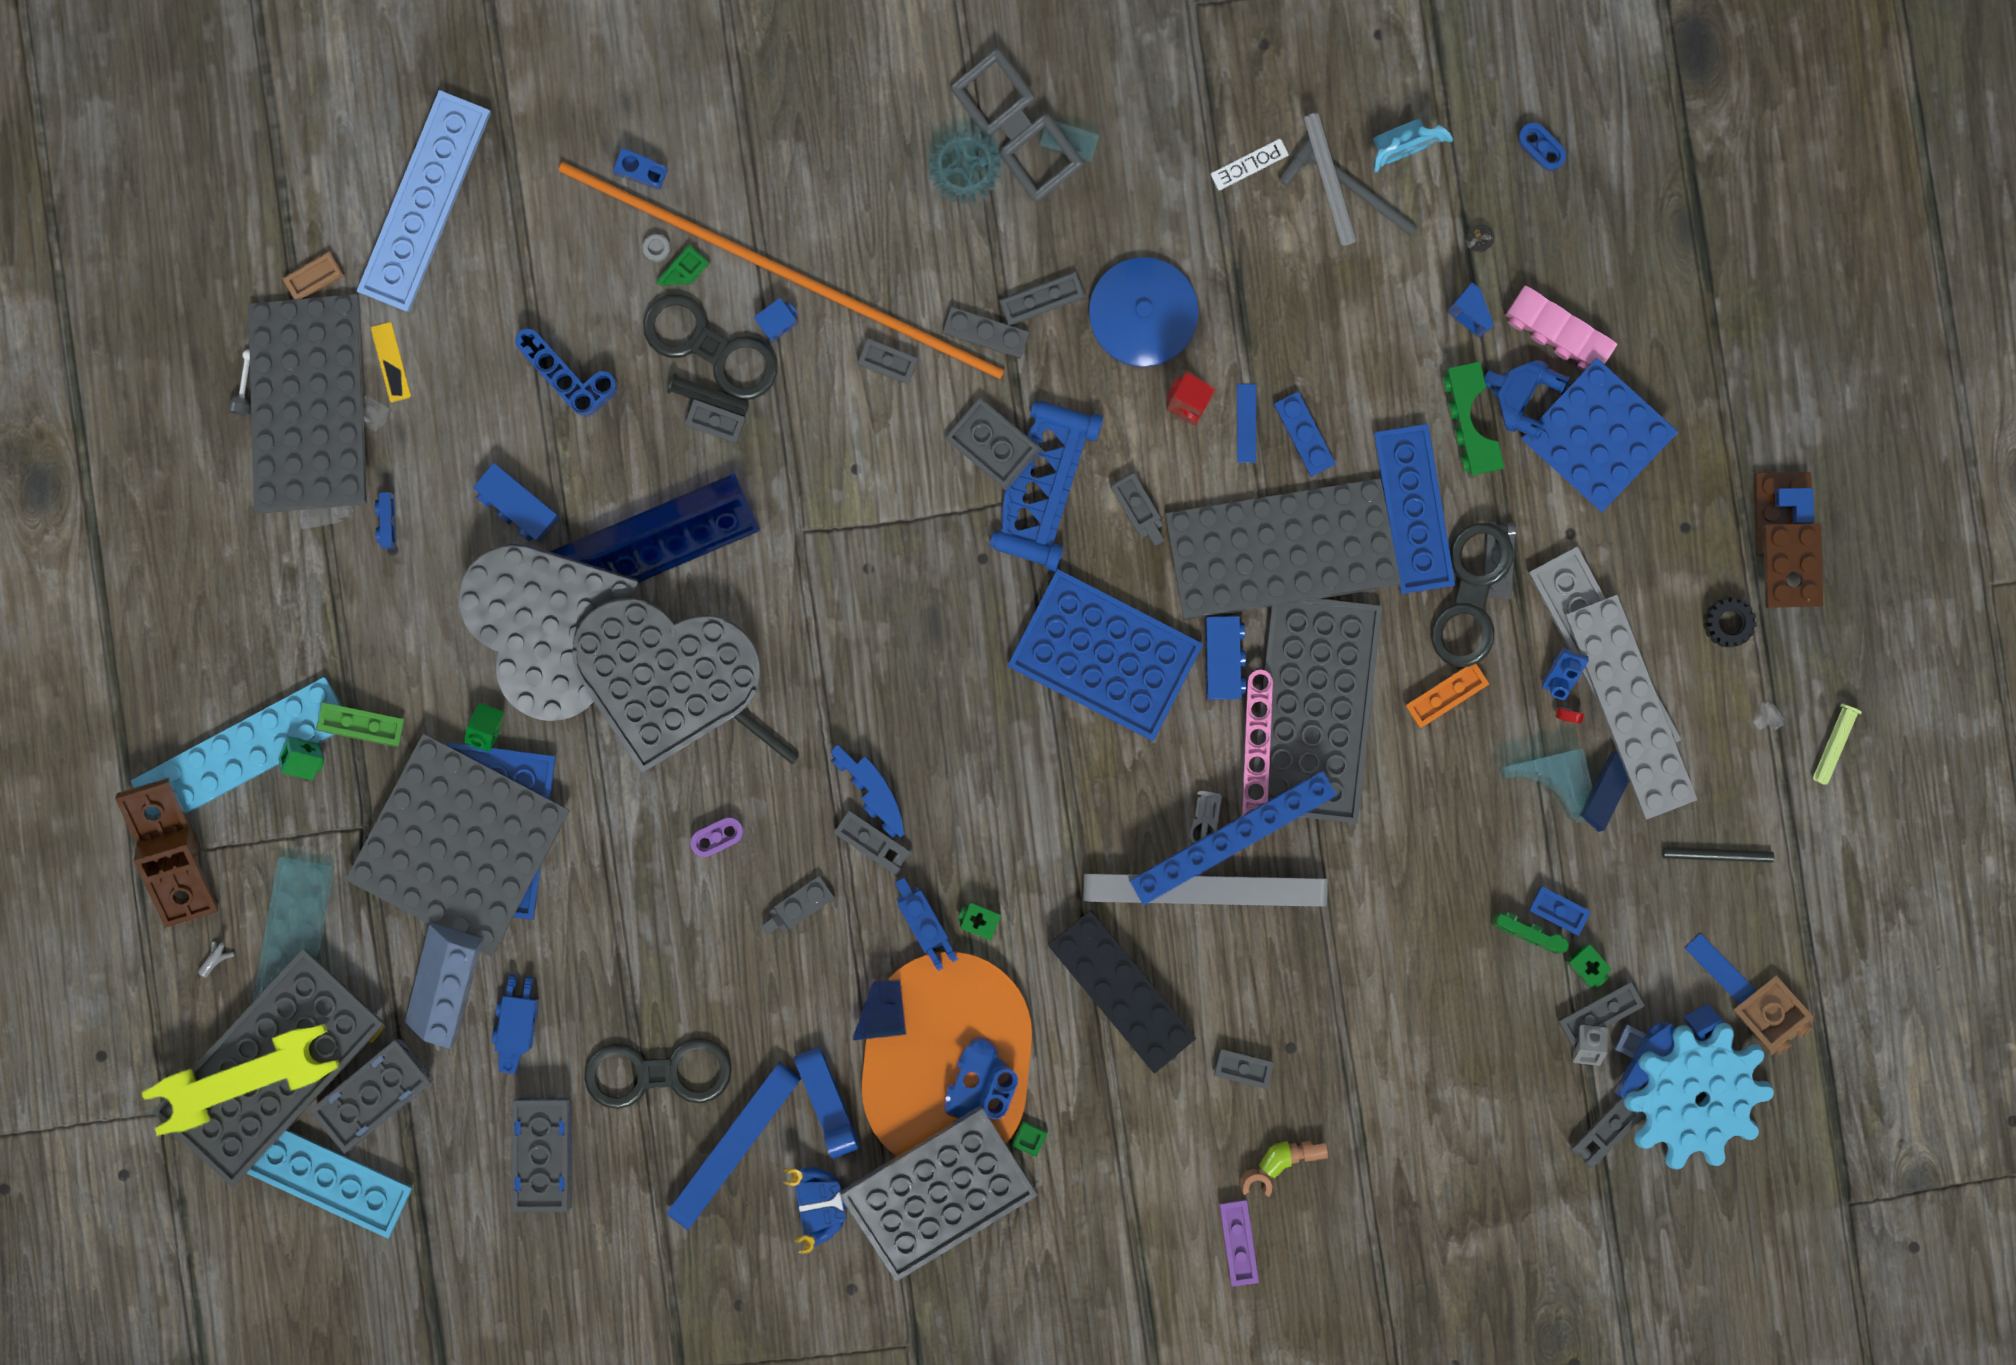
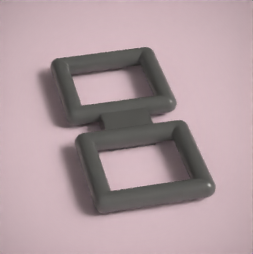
[951,48,1084,202]

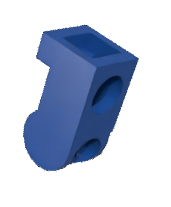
[613,148,668,190]

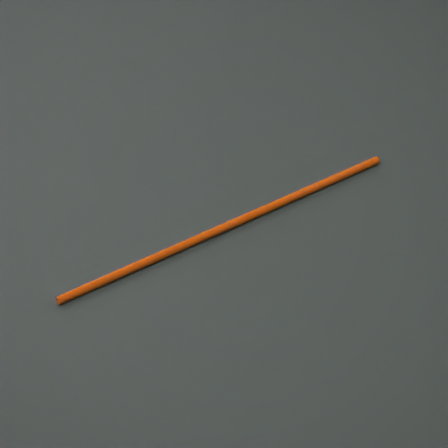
[558,162,1005,379]

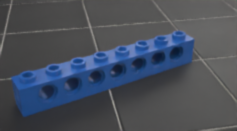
[1129,771,1337,906]

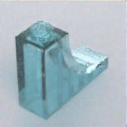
[1499,748,1593,823]

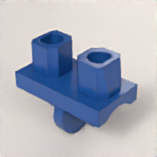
[1542,648,1589,700]

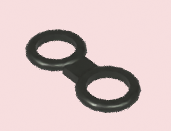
[643,294,777,400]
[1431,523,1514,667]
[584,1038,732,1109]

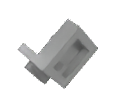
[1573,1025,1607,1066]

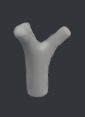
[198,941,234,978]

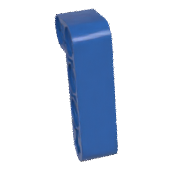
[515,328,618,417]
[794,1046,860,1159]

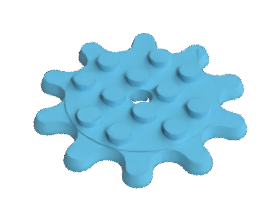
[1624,1022,1774,1169]

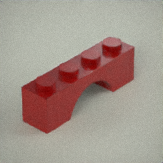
[1166,372,1216,426]

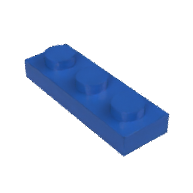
[1273,392,1335,478]

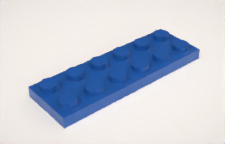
[1373,424,1455,595]

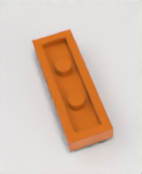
[1405,664,1489,729]

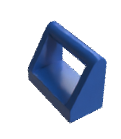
[1447,283,1493,337]

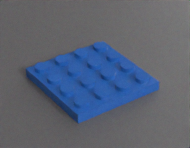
[1521,358,1678,512]

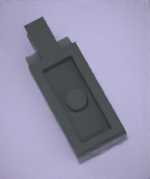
[1110,472,1164,547]
[762,876,835,935]

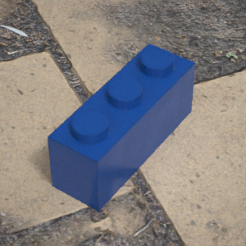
[473,463,560,542]
[1205,616,1246,700]

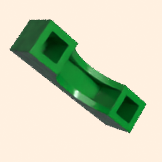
[1442,361,1504,478]

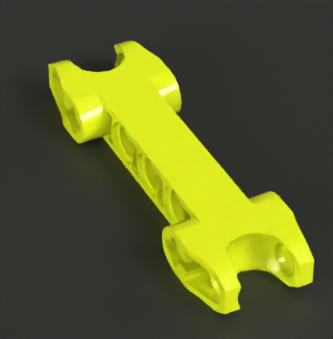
[141,1024,341,1136]

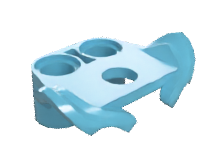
[1373,119,1453,173]

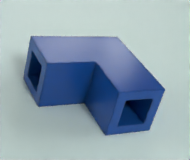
[1775,488,1814,524]

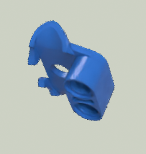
[945,1037,1018,1119]

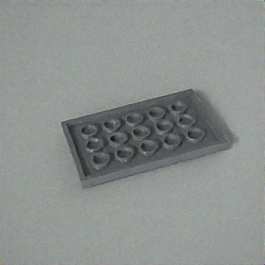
[839,1105,1038,1282]

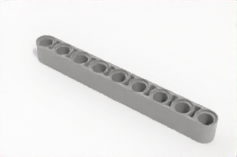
[1083,874,1328,906]

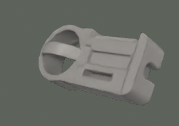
[1189,791,1222,843]

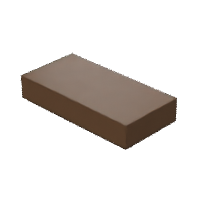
[282,251,345,300]

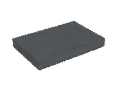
[945,397,1042,491]

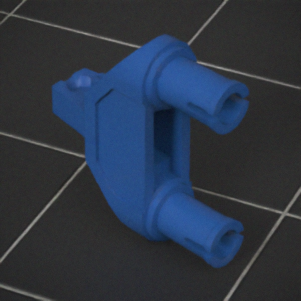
[1484,360,1570,440]

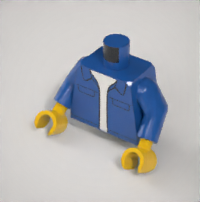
[783,1167,847,1254]

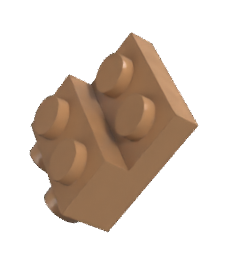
[1734,975,1814,1056]

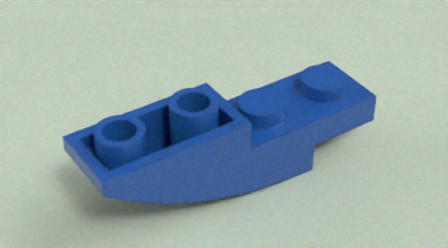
[830,745,905,838]

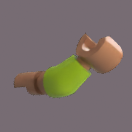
[1239,1141,1328,1197]

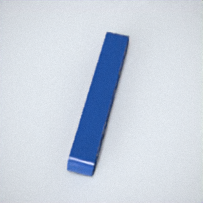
[666,1062,801,1231]

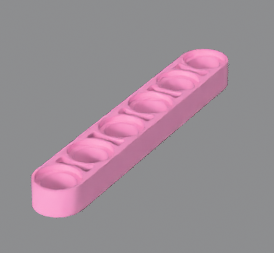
[1242,670,1273,816]

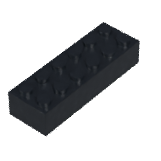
[1048,910,1197,1074]

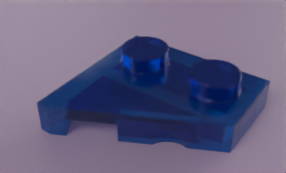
[853,979,907,1041]

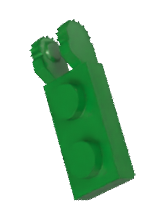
[1491,911,1570,954]

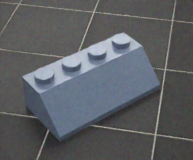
[405,923,483,1049]

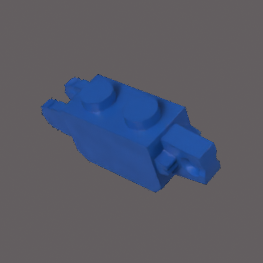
[895,878,958,971]

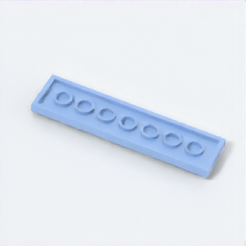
[357,90,491,313]

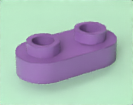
[691,818,744,857]

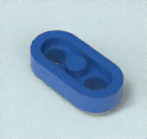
[1518,123,1566,171]

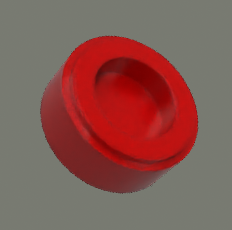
[1555,707,1584,724]

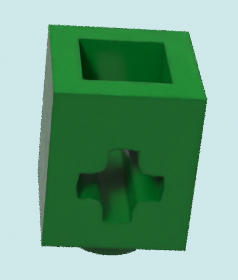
[464,703,505,752]
[278,736,324,781]
[957,902,1001,941]
[1565,943,1612,988]

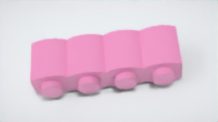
[1505,286,1617,372]

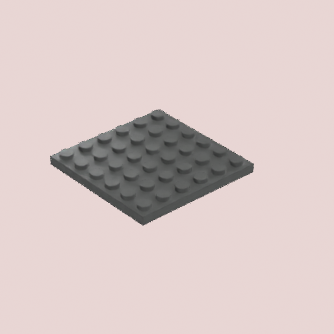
[345,733,570,957]

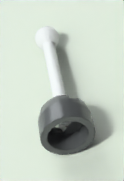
[228,349,251,416]

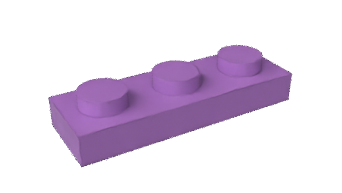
[1219,1199,1259,1287]

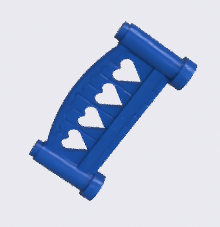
[990,400,1104,572]

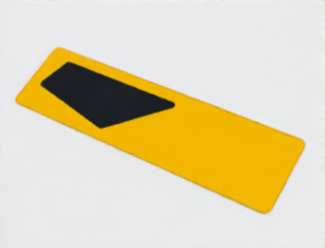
[371,322,411,402]

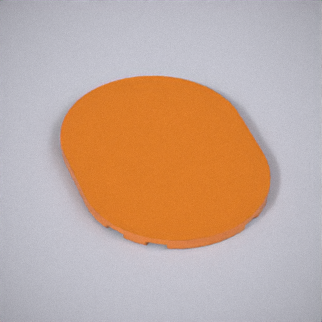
[862,951,1032,1156]

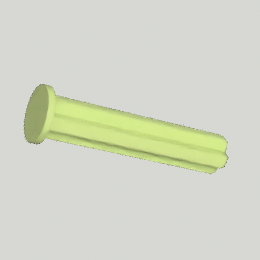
[1813,704,1862,785]

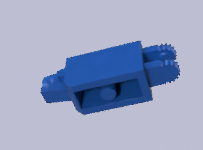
[492,974,539,1074]

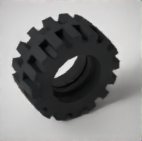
[1703,598,1757,647]

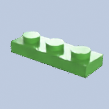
[315,702,404,747]

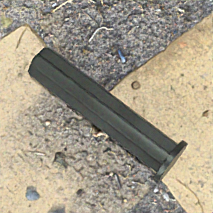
[667,373,749,417]

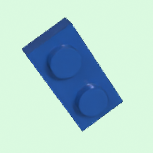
[375,492,396,549]
[1528,886,1591,936]

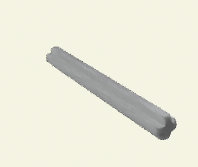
[1304,113,1356,246]

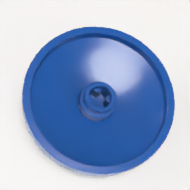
[1089,257,1198,367]

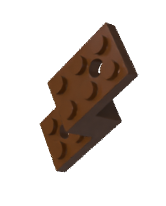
[1754,472,1823,608]
[115,778,218,928]

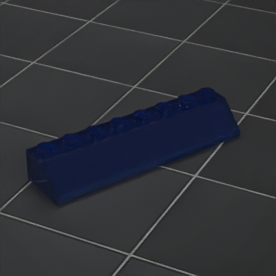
[550,473,760,583]

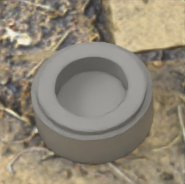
[642,234,671,262]

